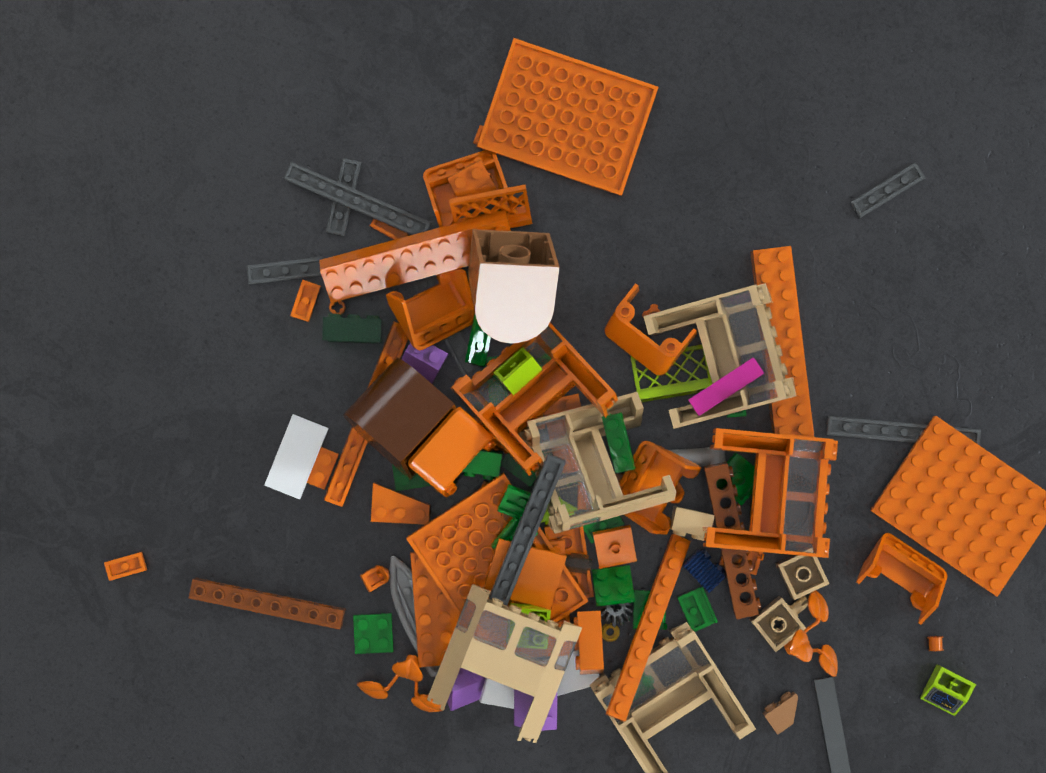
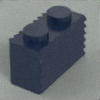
[682,548,726,593]

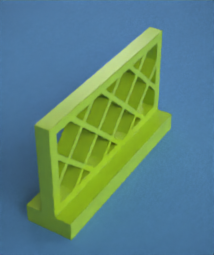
[630,345,712,403]

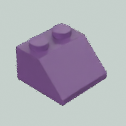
[402,343,449,384]
[447,668,485,711]
[514,689,557,731]

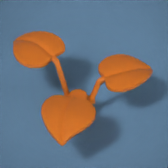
[784,590,838,677]
[357,655,445,712]

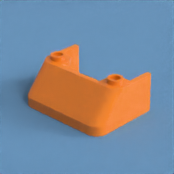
[605,283,697,376]
[856,533,948,625]

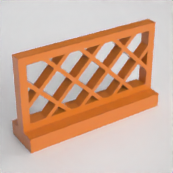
[449,185,532,228]

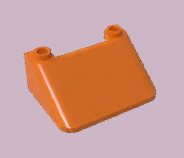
[423,150,512,227]
[386,268,475,350]
[408,407,498,498]
[619,441,702,535]

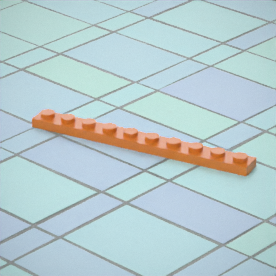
[324,321,408,507]
[606,534,691,722]

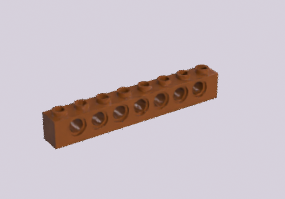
[704,462,761,619]
[189,578,346,630]

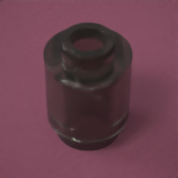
[564,553,592,574]

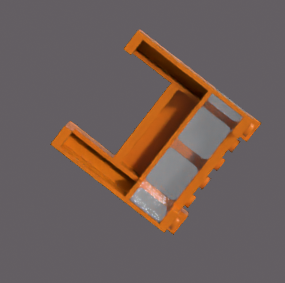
[451,323,618,476]
[703,428,838,558]

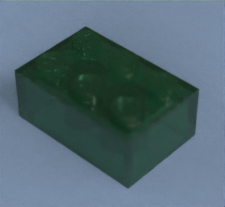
[322,313,384,344]

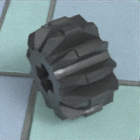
[600,603,633,628]

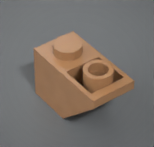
[762,691,798,735]

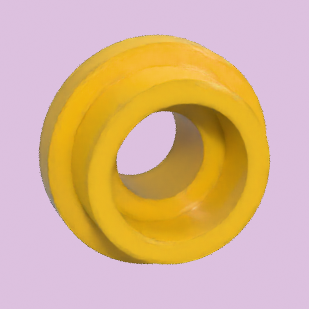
[602,622,620,642]

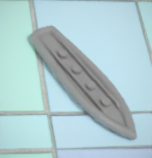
[389,556,440,677]

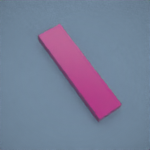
[688,357,764,416]

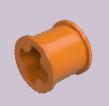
[329,301,346,315]
[927,636,944,651]

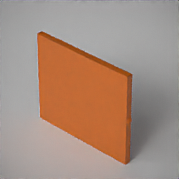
[484,538,567,609]

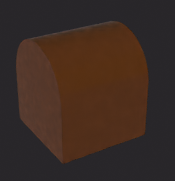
[343,358,456,480]

